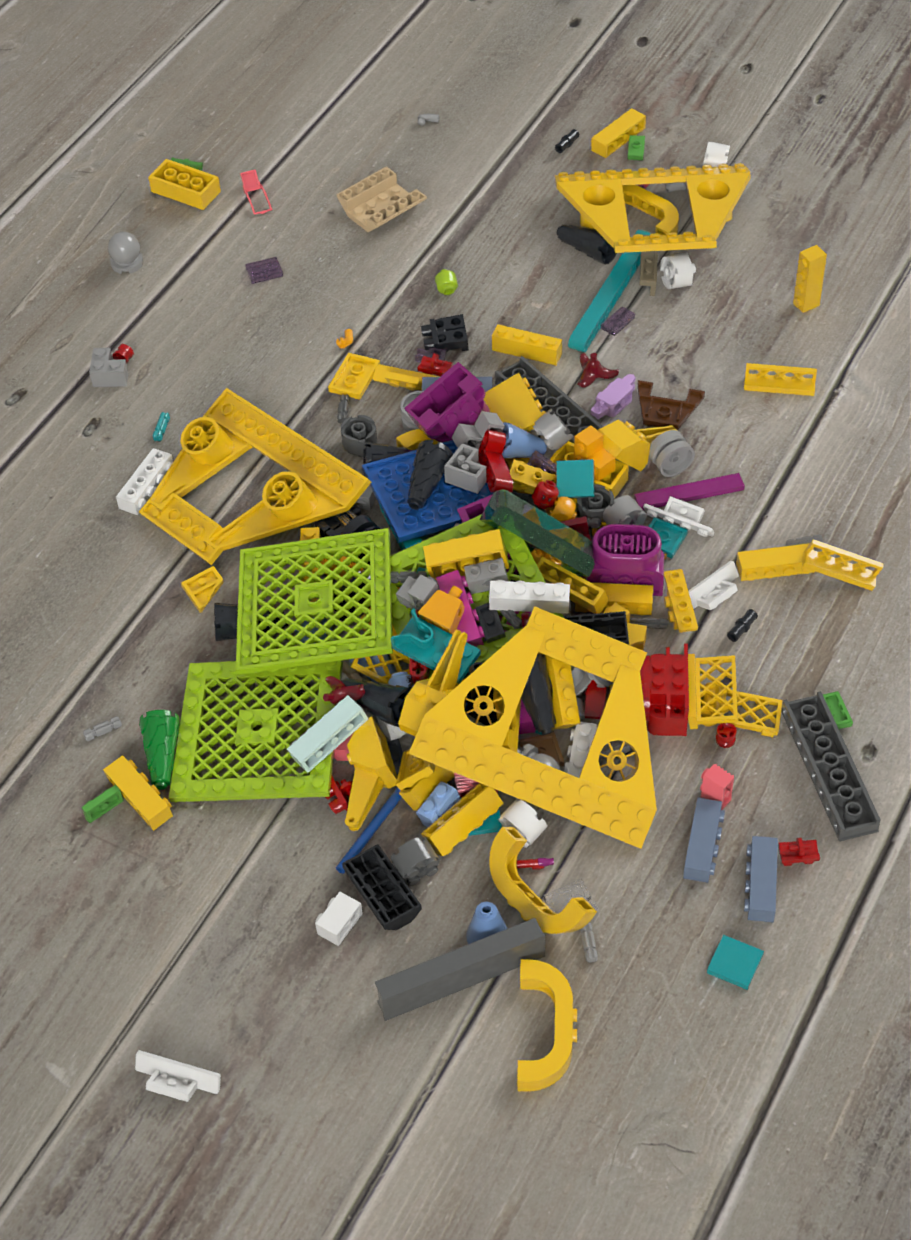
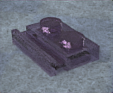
[245,257,283,284]

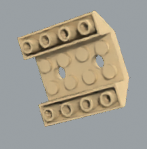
[337,166,427,232]

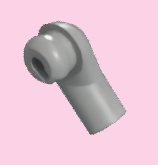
[417,114,440,125]

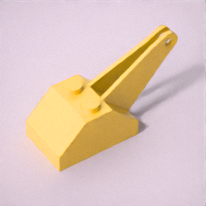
[598,419,678,471]
[398,629,468,736]
[345,717,398,831]

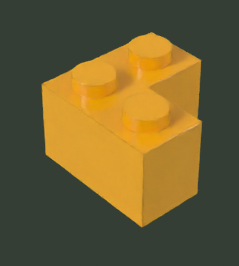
[574,425,616,481]

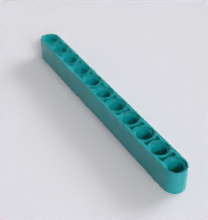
[568,229,653,353]

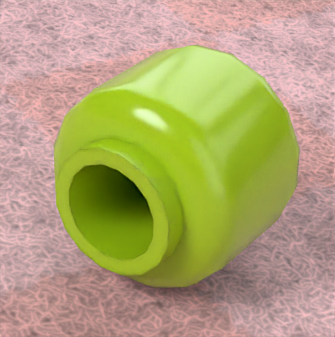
[435,269,458,295]

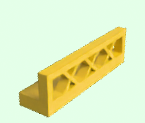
[744,363,817,396]
[802,539,883,591]

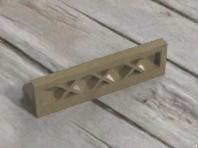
[639,235,658,296]

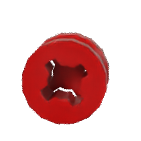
[112,344,134,364]
[715,723,737,748]

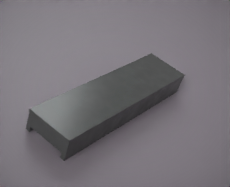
[495,356,603,443]
[781,691,881,842]
[375,918,545,1021]

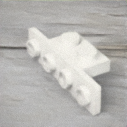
[643,497,714,537]
[689,561,738,610]
[135,1050,221,1102]

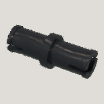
[555,129,579,153]
[727,609,758,642]

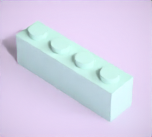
[287,695,368,773]

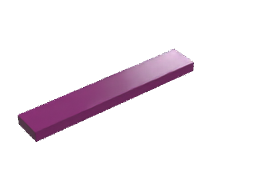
[634,473,745,511]

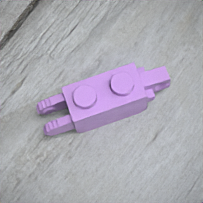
[591,374,636,419]

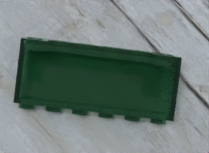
[479,490,595,577]

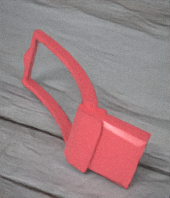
[240,169,272,215]

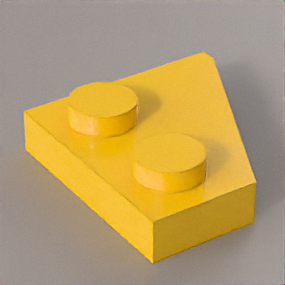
[181,566,224,613]

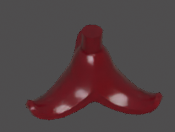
[577,353,619,388]
[323,676,365,706]

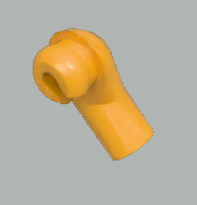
[336,329,353,349]

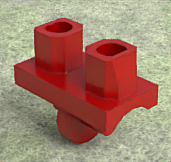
[417,353,453,377]
[325,775,353,814]
[778,837,820,866]

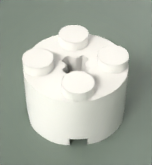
[703,141,730,167]
[660,252,696,289]
[498,798,548,848]

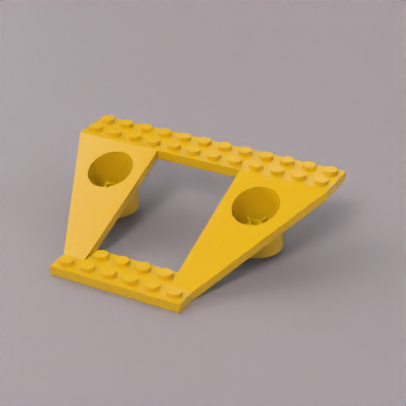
[555,163,751,253]
[139,388,372,565]
[409,606,657,849]

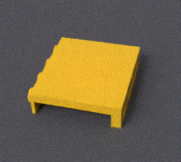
[484,373,545,432]

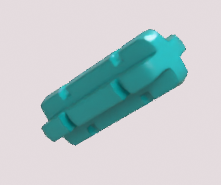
[152,412,170,442]

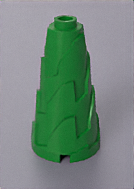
[139,710,180,790]

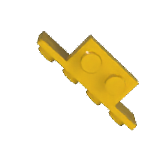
[373,364,440,391]
[664,569,698,633]

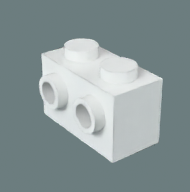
[315,892,363,946]

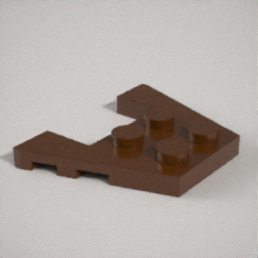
[637,380,705,430]

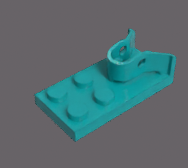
[391,608,481,684]

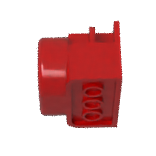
[640,643,689,736]

